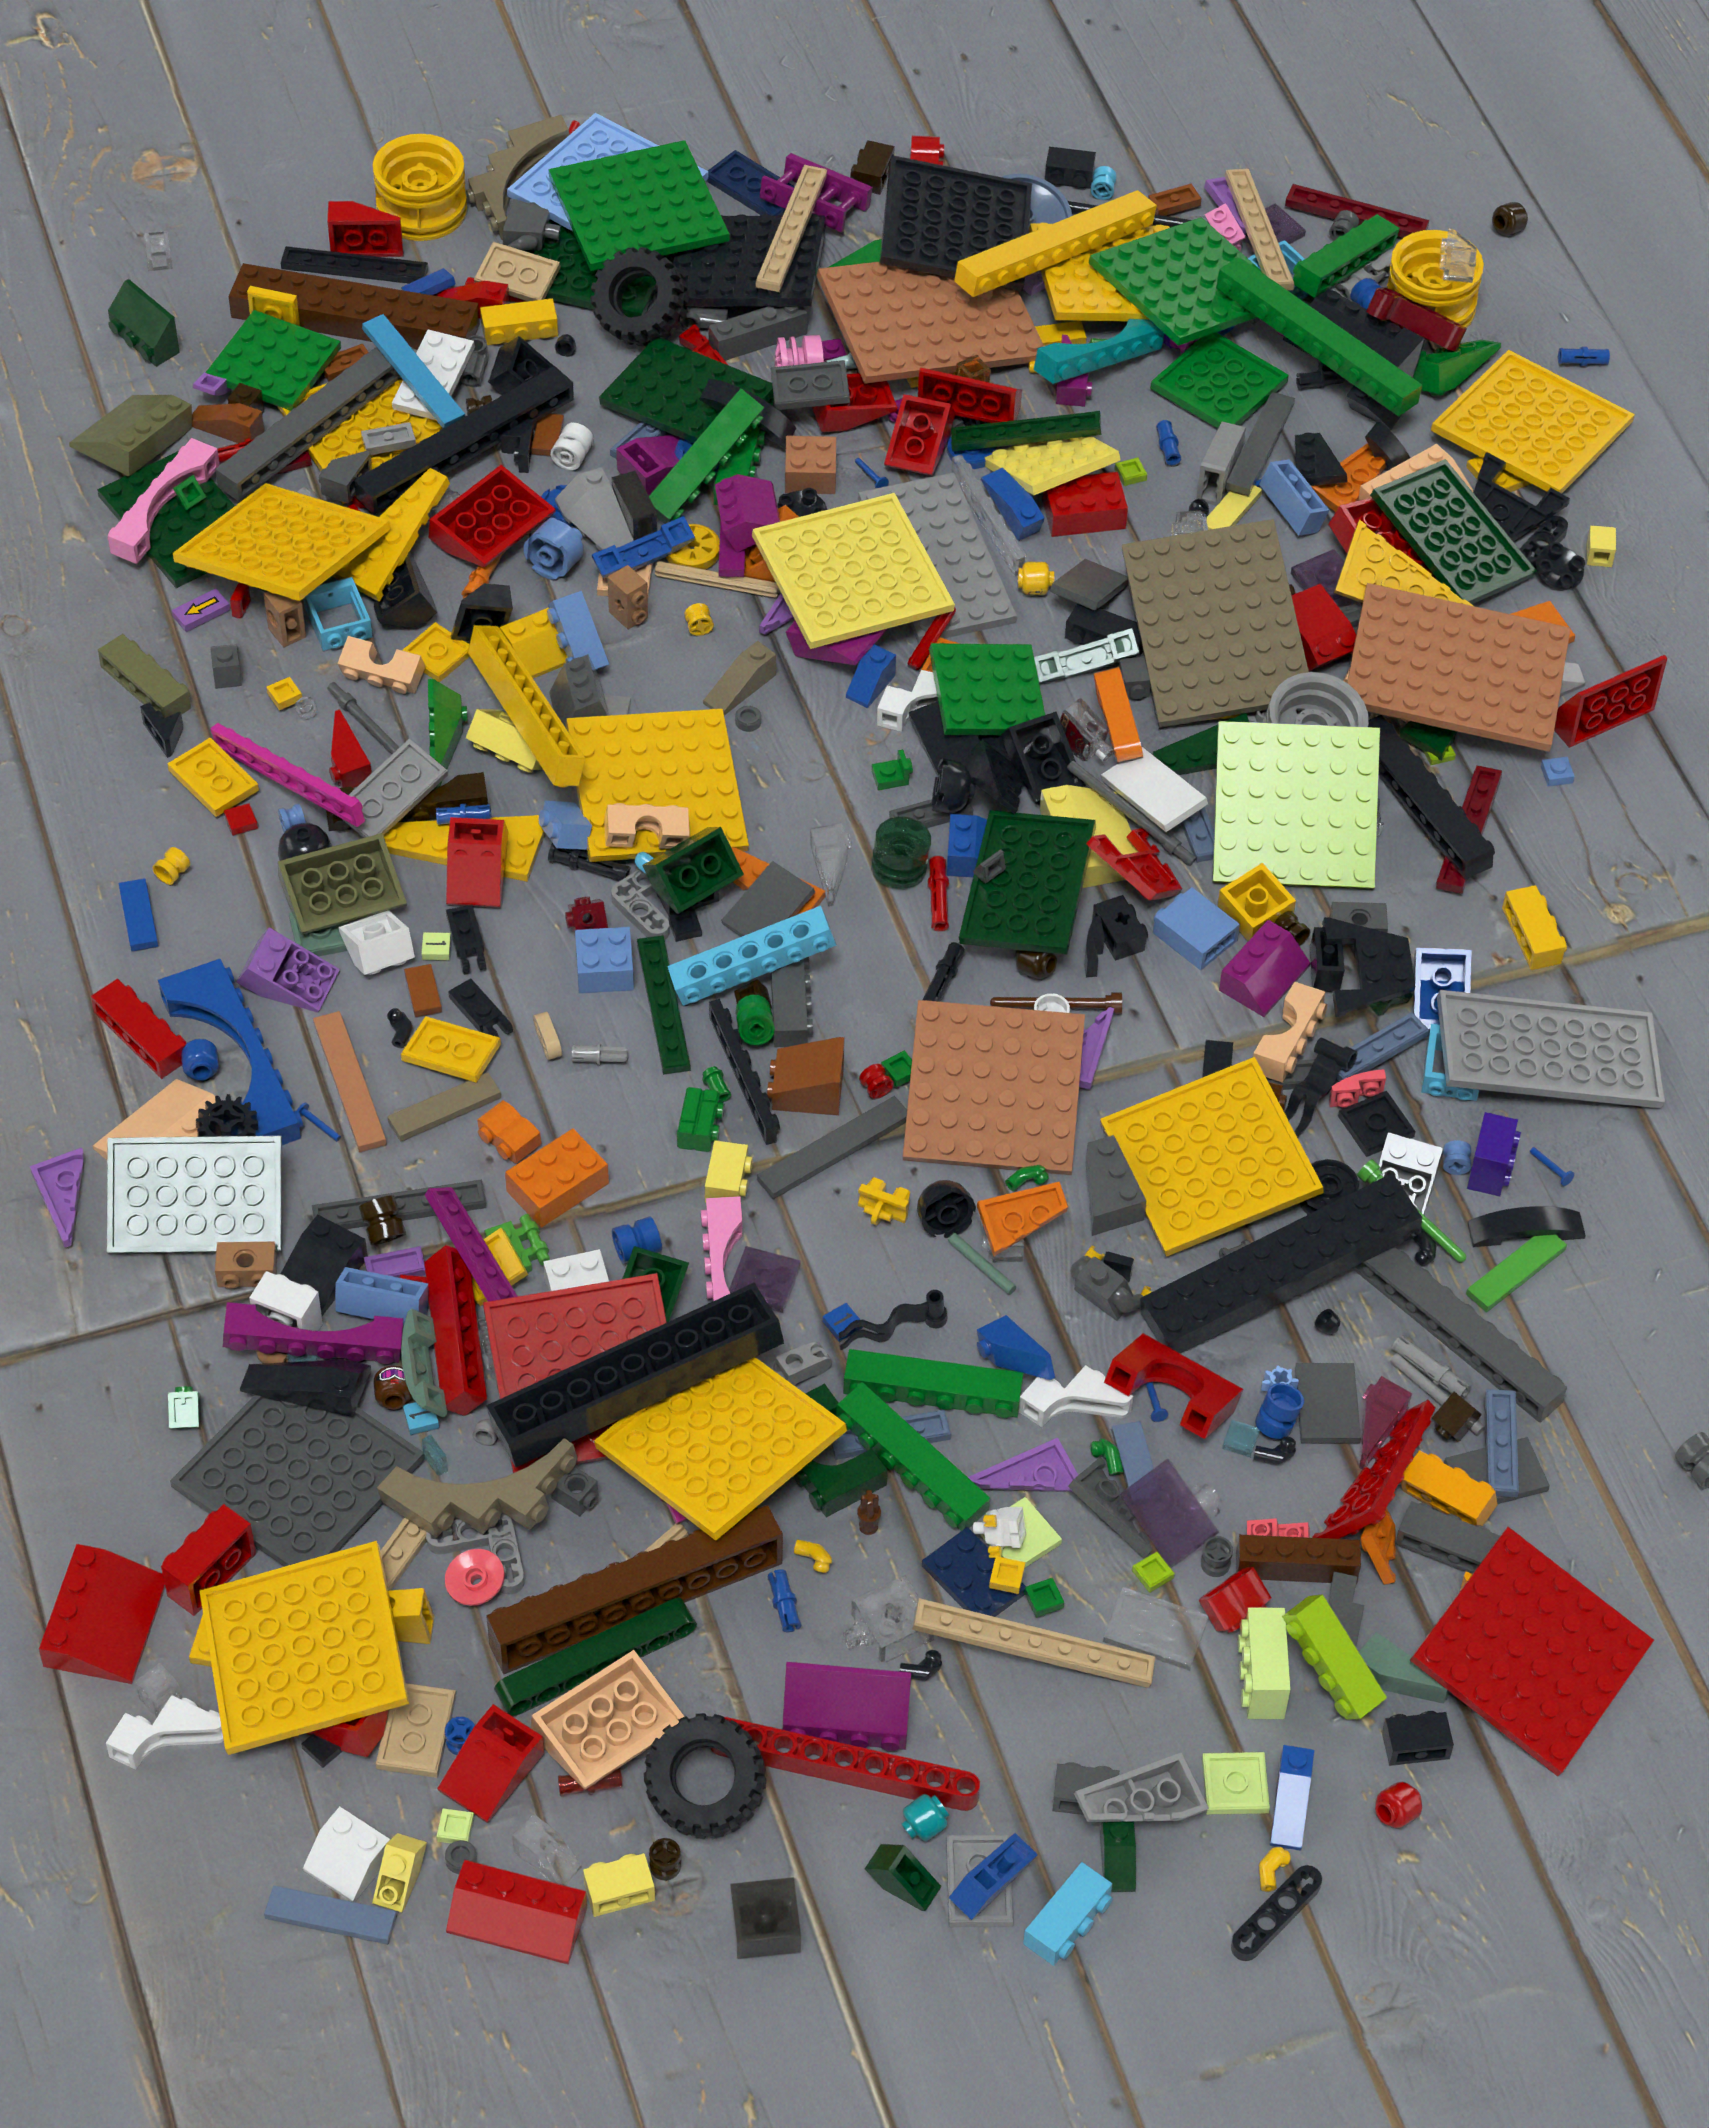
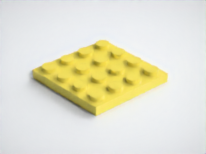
[984,436,1120,495]

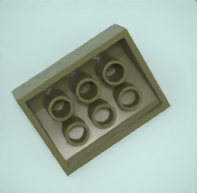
[69,395,192,476]
[278,833,407,934]

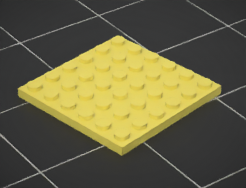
[752,493,955,649]

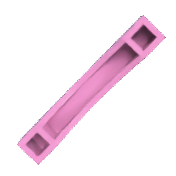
[108,438,220,564]
[701,1196,742,1301]

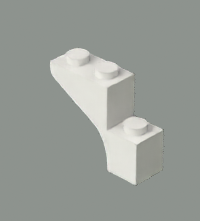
[877,670,938,732]
[1019,1365,1133,1427]
[106,1695,224,1770]

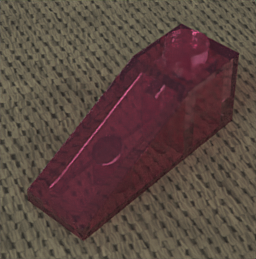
[1359,1376,1412,1470]

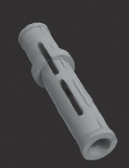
[1391,1335,1471,1398]

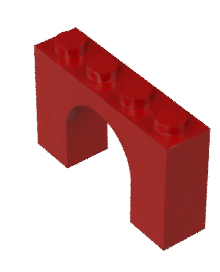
[1104,1333,1243,1439]

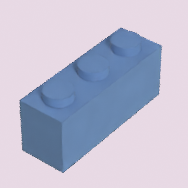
[1259,459,1330,536]
[547,591,609,671]
[336,1267,428,1326]

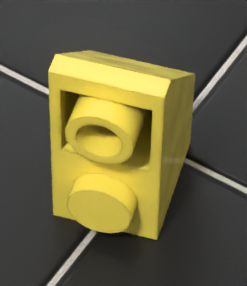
[372,1833,427,1912]

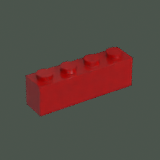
[91,978,186,1079]

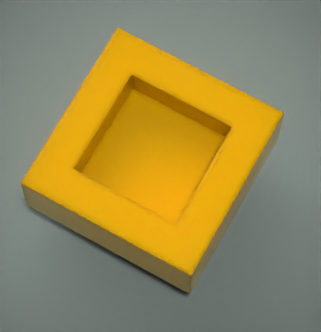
[266,677,303,711]
[989,1556,1025,1594]

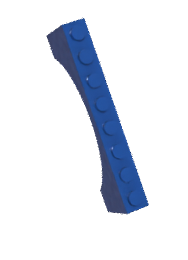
[158,959,303,1145]

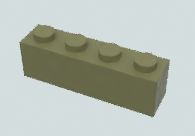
[98,634,191,718]

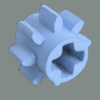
[1261,1366,1299,1391]

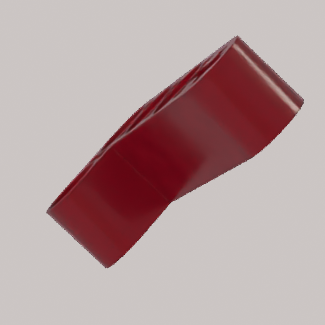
[1366,287,1467,351]

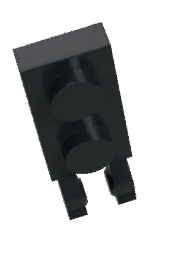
[446,905,486,974]
[448,978,513,1037]

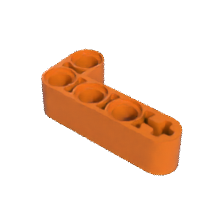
[1093,667,1143,763]

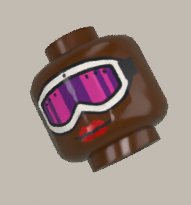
[374,1365,412,1410]

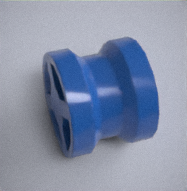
[445,1716,475,1755]

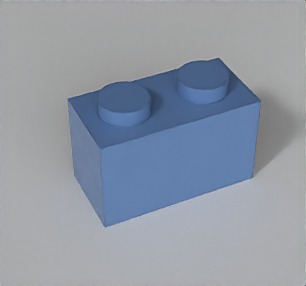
[538,801,592,850]

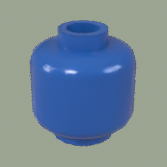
[181,1039,219,1080]

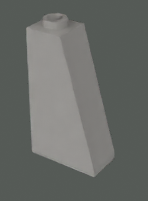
[1197,422,1246,506]

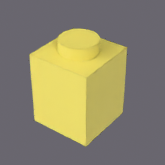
[1587,525,1616,567]

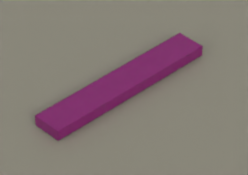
[425,1187,518,1301]

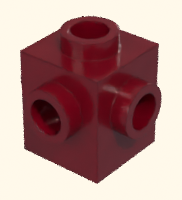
[565,896,608,933]

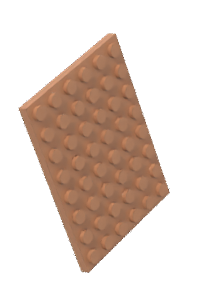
[816,262,1044,383]
[1347,583,1571,752]

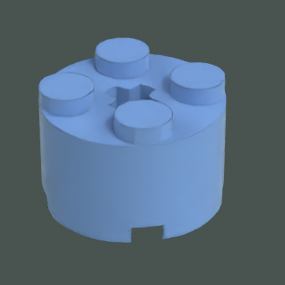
[524,518,583,580]

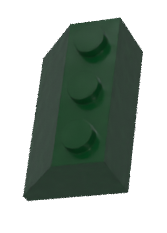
[108,279,180,367]
[642,827,744,913]
[622,1246,689,1323]

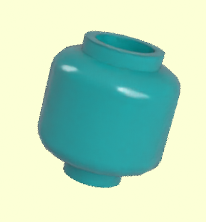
[902,1794,950,1842]

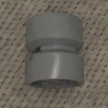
[1675,1432,1709,1489]

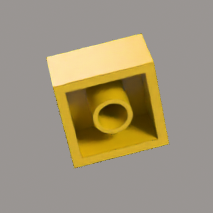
[1217,863,1296,941]

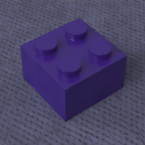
[1467,1112,1521,1197]

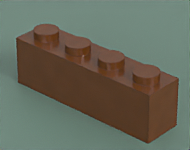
[1236,1534,1361,1584]

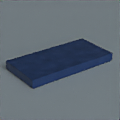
[706,150,795,216]

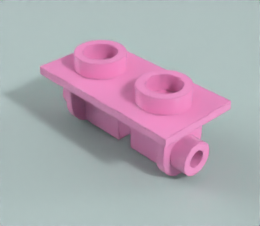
[1204,203,1246,251]

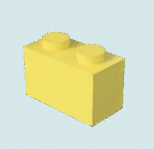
[705,1140,753,1203]
[583,1853,655,1917]

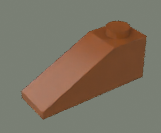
[192,403,264,443]

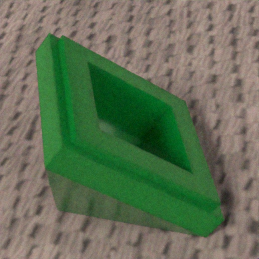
[173,475,206,510]

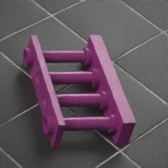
[760,153,872,232]

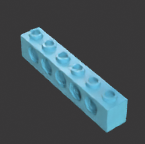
[667,906,837,1006]

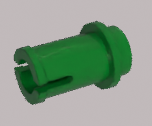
[702,1066,731,1103]

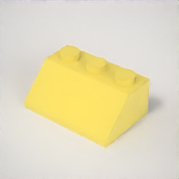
[466,709,543,773]

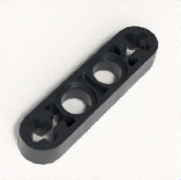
[1231,1865,1322,1961]

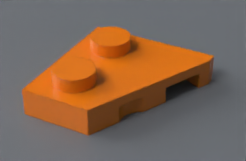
[1360,1508,1396,1585]

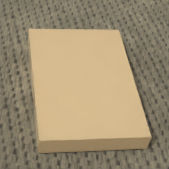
[474,242,560,301]
[376,1683,456,1778]

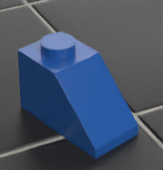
[846,644,896,708]

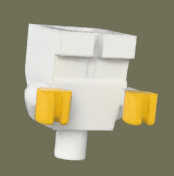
[973,1507,1026,1558]

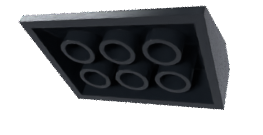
[1283,289,1402,360]

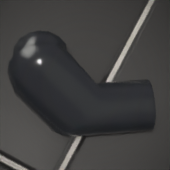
[387,1008,413,1048]
[1413,1228,1437,1266]
[1253,1437,1296,1465]
[900,1650,942,1680]

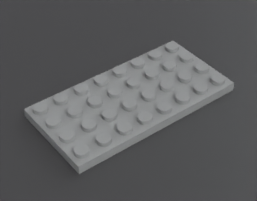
[858,472,1017,644]
[1437,990,1665,1108]

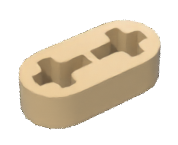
[533,1012,562,1060]

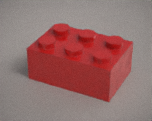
[1042,472,1128,537]
[161,1504,256,1616]

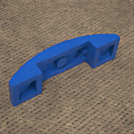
[592,516,695,578]

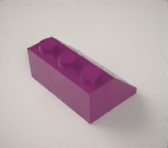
[715,474,780,553]
[1219,920,1310,1017]

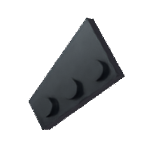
[1295,433,1348,486]

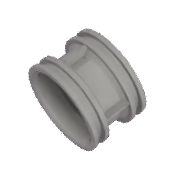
[1262,672,1369,727]

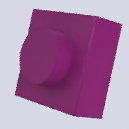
[822,338,846,362]

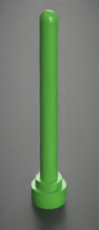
[1357,1159,1466,1262]

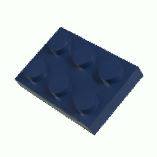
[922,1527,1026,1617]

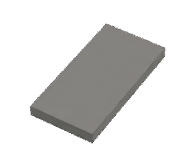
[341,738,448,838]

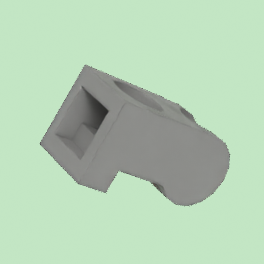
[773,1342,832,1387]

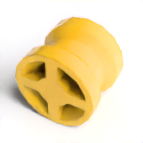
[684,603,714,636]

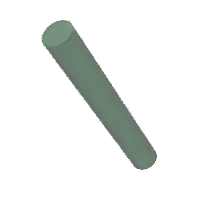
[948,1233,1017,1295]

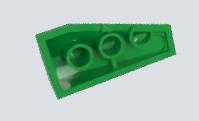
[1413,339,1501,396]
[428,679,468,790]

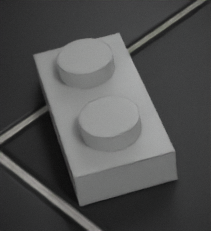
[361,422,416,455]

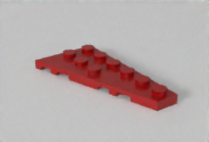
[1312,1400,1436,1539]

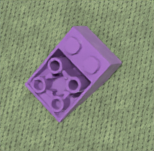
[236,927,340,1012]

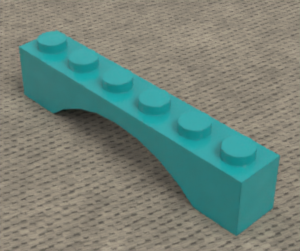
[1034,319,1165,384]

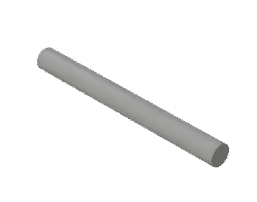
[1390,1353,1485,1436]

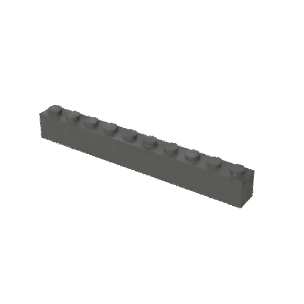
[215,347,414,502]
[1352,1247,1567,1423]

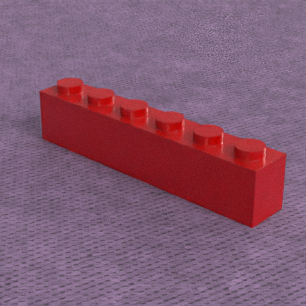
[424,1245,487,1416]

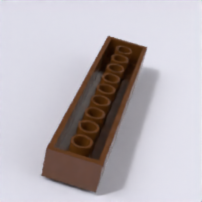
[228,263,480,350]
[486,1505,783,1675]

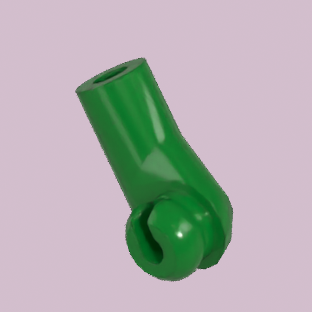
[1005,1165,1049,1191]
[1090,1439,1124,1476]

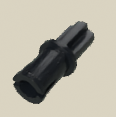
[1296,369,1346,389]

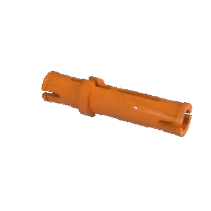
[461,551,506,599]

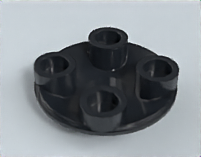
[777,488,827,517]
[1535,542,1585,590]

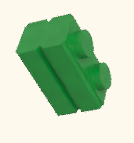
[677,1087,725,1152]

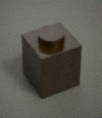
[228,383,264,414]
[1432,1391,1482,1442]

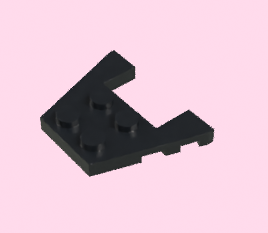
[1473,452,1570,542]
[1322,917,1416,1017]

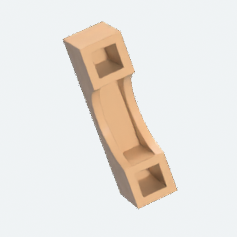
[1253,982,1328,1083]

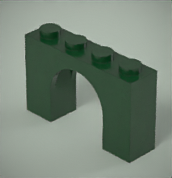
[794,1383,888,1518]

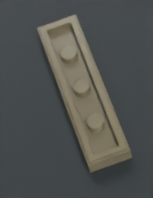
[387,1073,501,1142]

